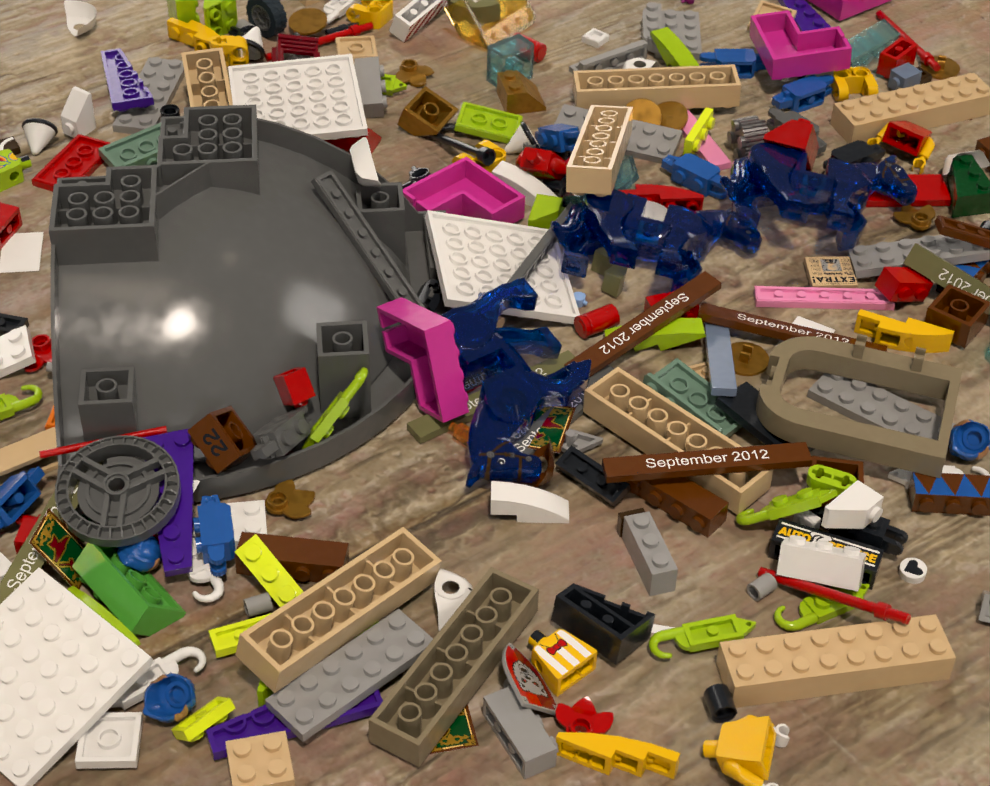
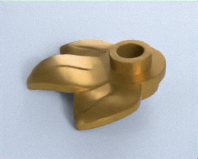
[396,59,434,87]
[893,203,936,231]
[265,479,315,519]

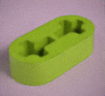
[806,465,857,497]

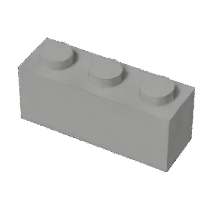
[354,56,387,118]
[622,511,678,596]
[483,686,559,780]

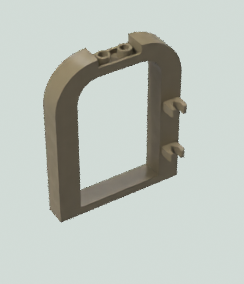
[756,334,963,478]

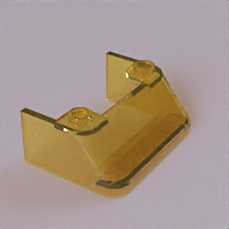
[444,0,536,50]

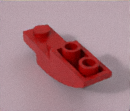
[613,184,704,216]

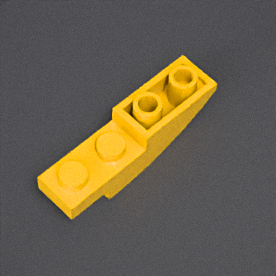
[167,17,229,61]
[854,309,954,353]

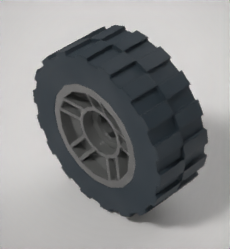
[246,0,287,38]

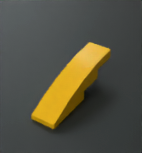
[556,732,681,780]

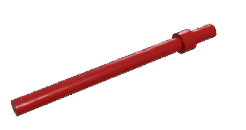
[876,10,941,72]
[265,22,374,62]
[758,567,911,625]

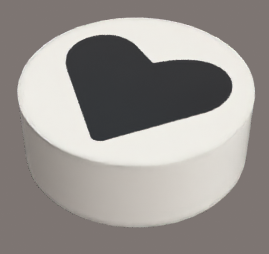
[899,558,927,584]

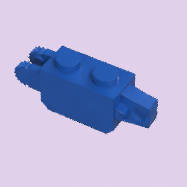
[699,49,766,79]
[771,74,834,113]
[535,124,580,152]
[661,153,729,200]
[0,466,45,529]
[193,495,236,577]

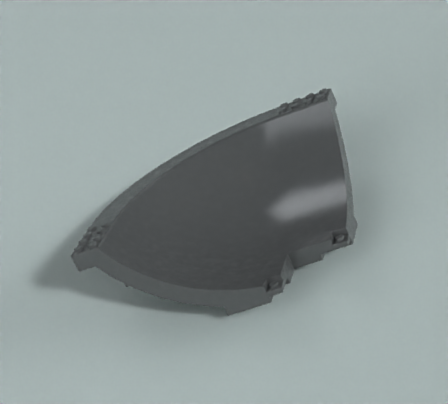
[49,104,454,502]

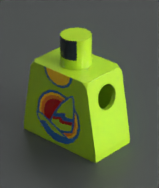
[0,149,32,192]

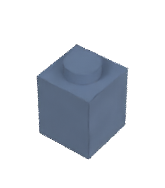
[887,63,922,90]

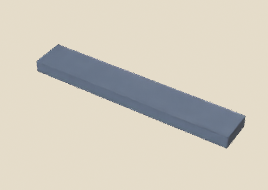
[703,322,737,397]

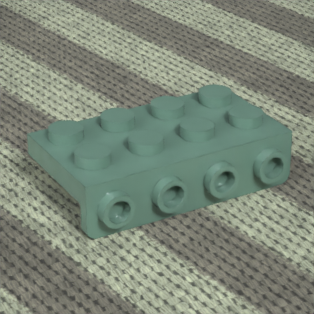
[98,123,161,167]
[643,358,742,438]

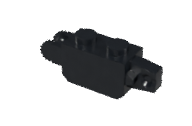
[821,140,885,182]
[814,506,908,556]

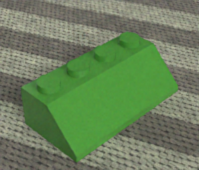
[72,543,186,636]

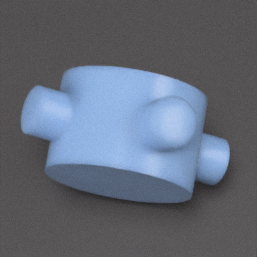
[574,292,588,308]

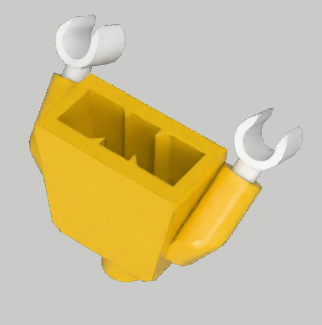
[703,715,790,786]

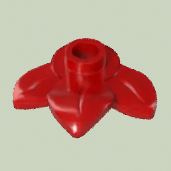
[24,334,52,372]
[555,696,614,734]

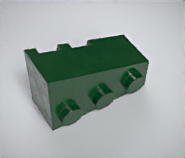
[947,154,990,218]

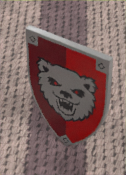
[502,642,557,715]

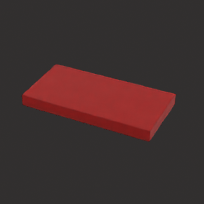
[31,134,110,192]
[857,174,952,207]

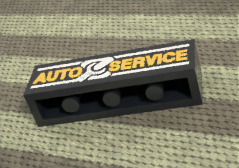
[768,518,884,590]

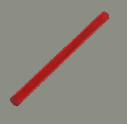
[39,426,167,459]

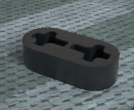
[417,279,442,312]

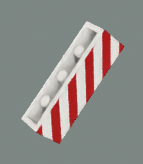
[389,0,448,42]

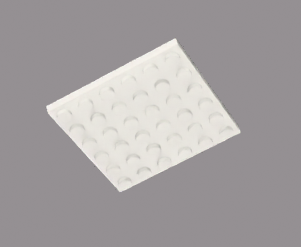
[228,54,368,140]
[425,210,580,324]
[0,567,154,786]

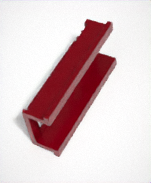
[272,33,320,62]

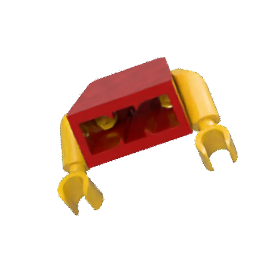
[867,121,935,174]

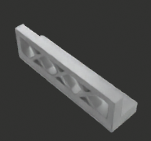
[569,39,648,74]

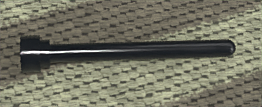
[429,133,496,166]

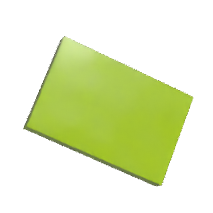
[454,102,523,144]

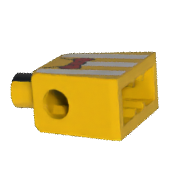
[528,629,597,697]

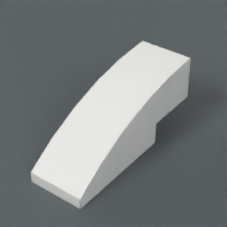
[492,161,557,207]
[491,481,569,524]

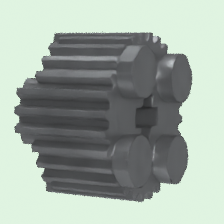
[727,115,768,161]

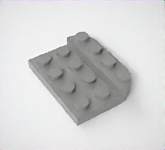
[641,2,702,60]

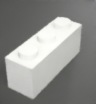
[776,535,867,591]

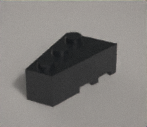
[551,583,656,665]

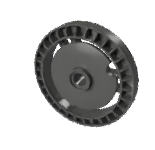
[55,435,181,547]

